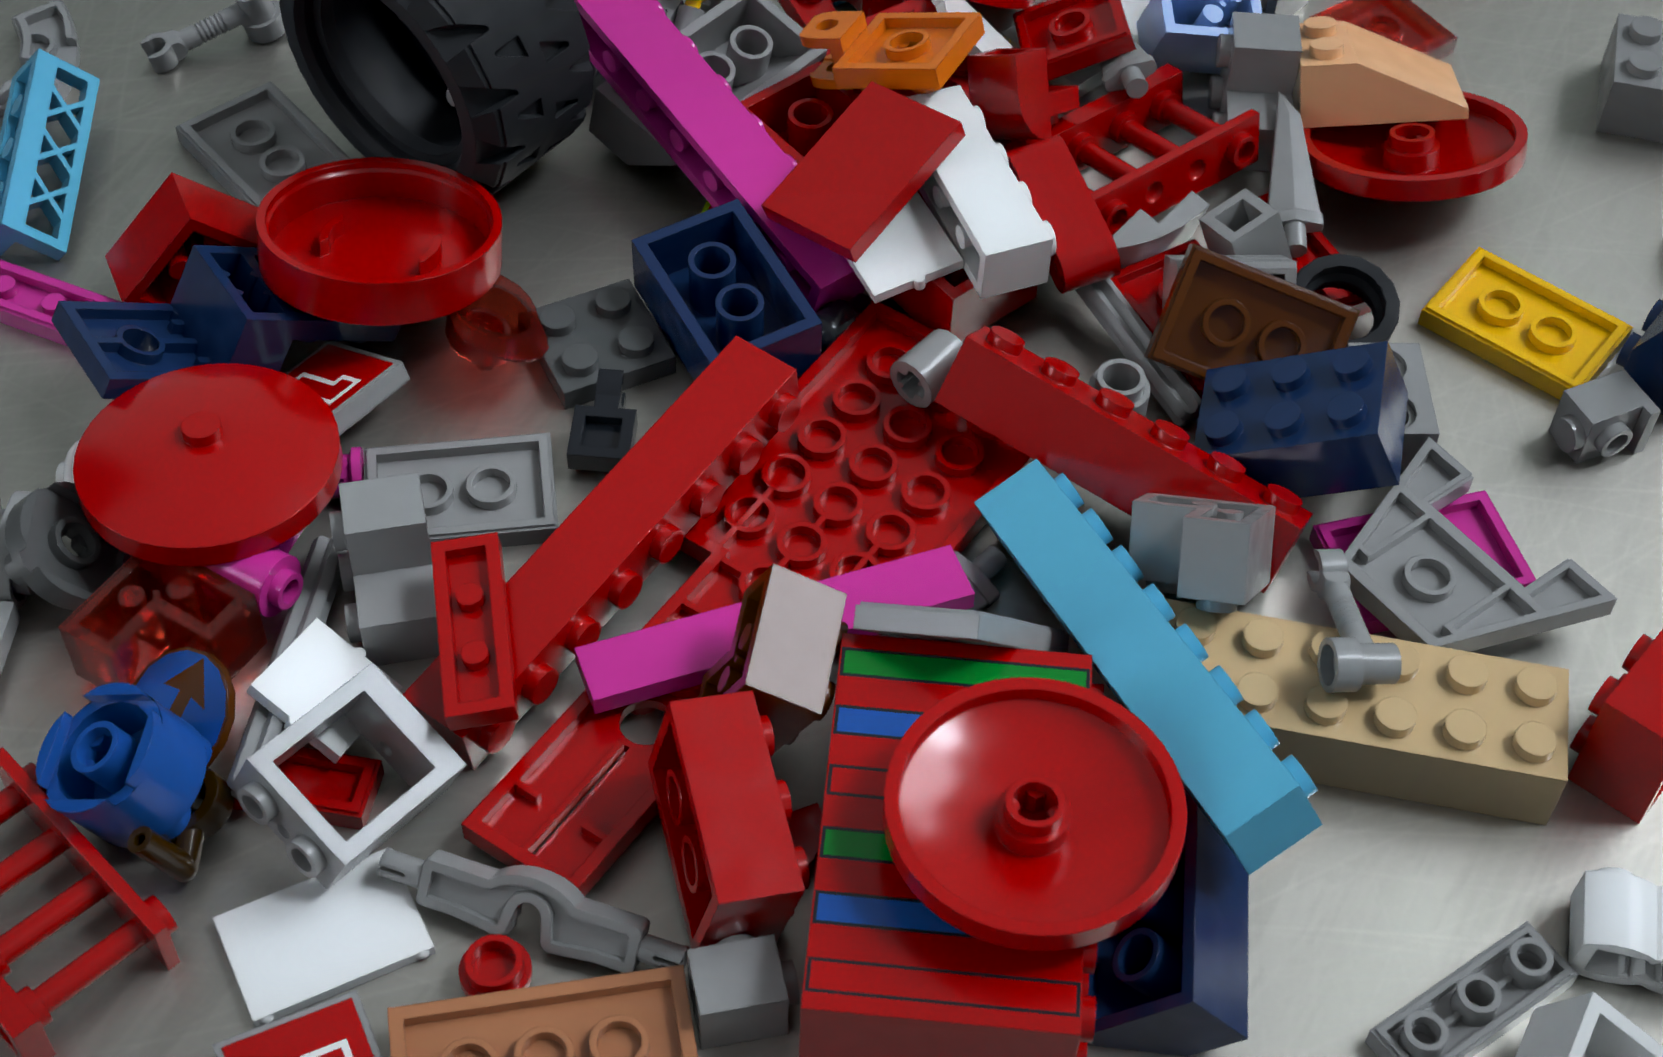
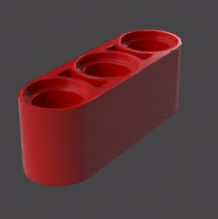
[1006,135,1121,294]

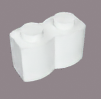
[1568,867,1663,994]

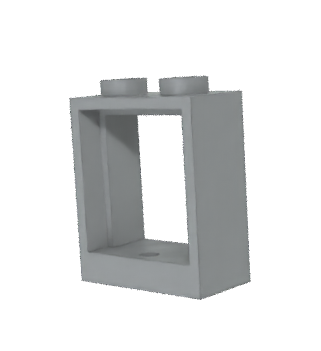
[231,662,467,890]

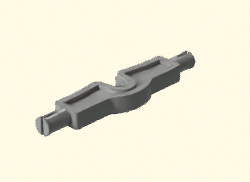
[377,847,690,973]

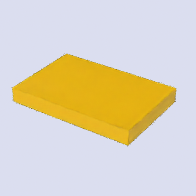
[1418,247,1633,400]

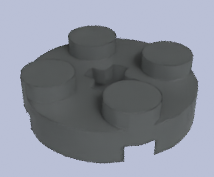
[4,482,134,614]

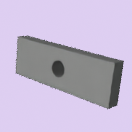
[1365,921,1579,1057]

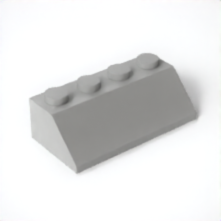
[589,0,828,166]

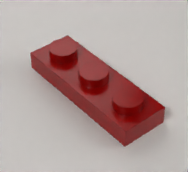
[430,532,519,731]

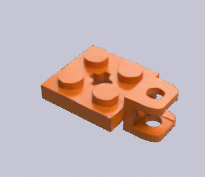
[799,11,985,94]

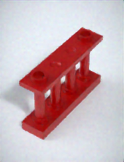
[1003,63,1260,236]
[0,747,180,1057]

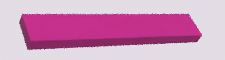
[574,545,975,714]

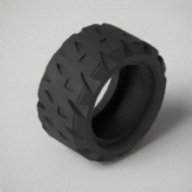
[279,0,594,195]

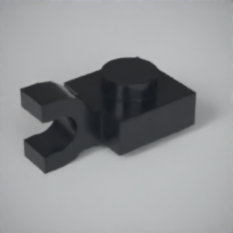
[566,368,638,472]

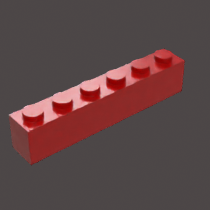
[934,326,1313,593]

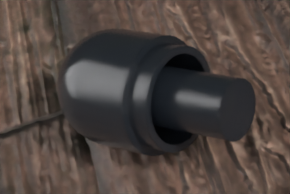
[816,293,872,355]

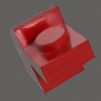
[967,48,1080,140]

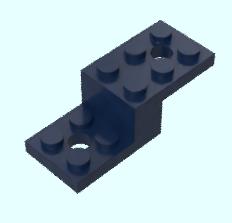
[51,245,402,399]

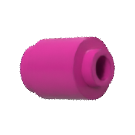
[199,547,303,617]

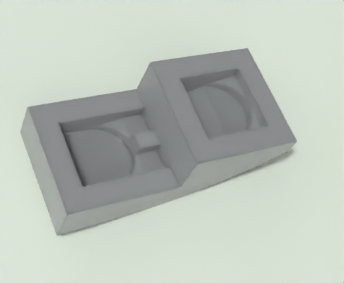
[1113,191,1210,269]

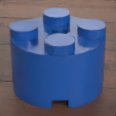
[36,682,212,848]

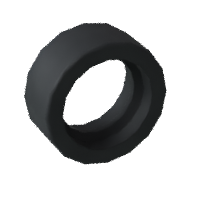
[1296,253,1400,346]

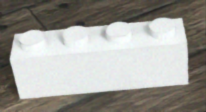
[908,85,1057,299]

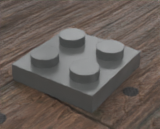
[520,279,676,410]

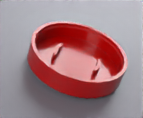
[256,157,502,326]

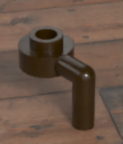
[127,767,235,882]

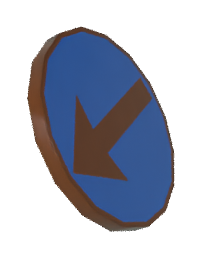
[133,646,235,767]

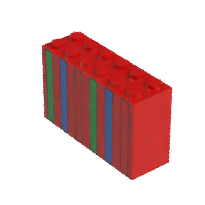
[799,633,1104,1057]

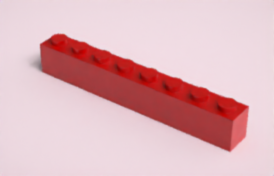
[402,335,801,770]

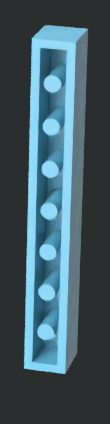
[974,459,1323,875]

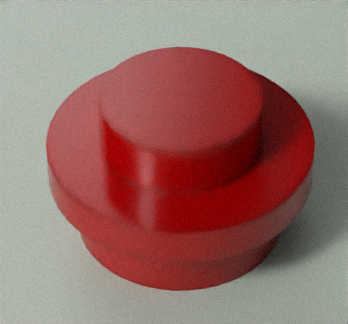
[458,934,533,996]

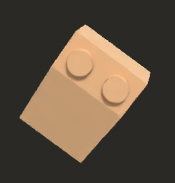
[1292,16,1469,128]

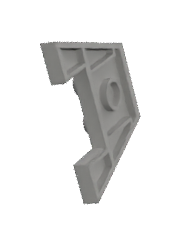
[1345,437,1617,652]

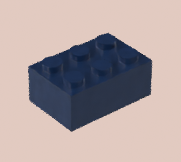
[631,199,822,380]
[1194,341,1408,498]

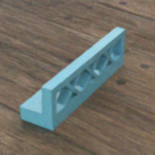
[0,49,100,261]

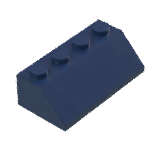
[1088,789,1249,1057]

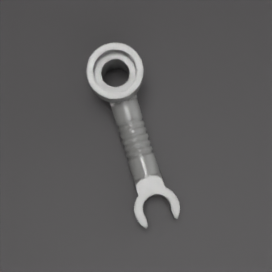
[140,0,285,73]
[1307,549,1402,693]

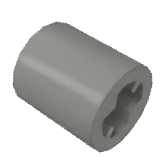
[890,329,963,408]

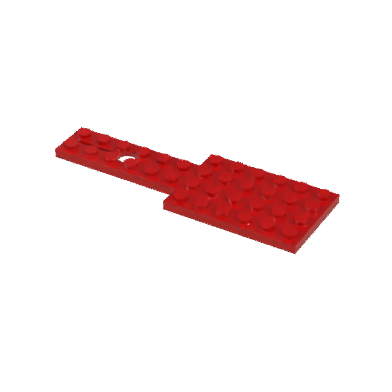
[461,301,1034,896]

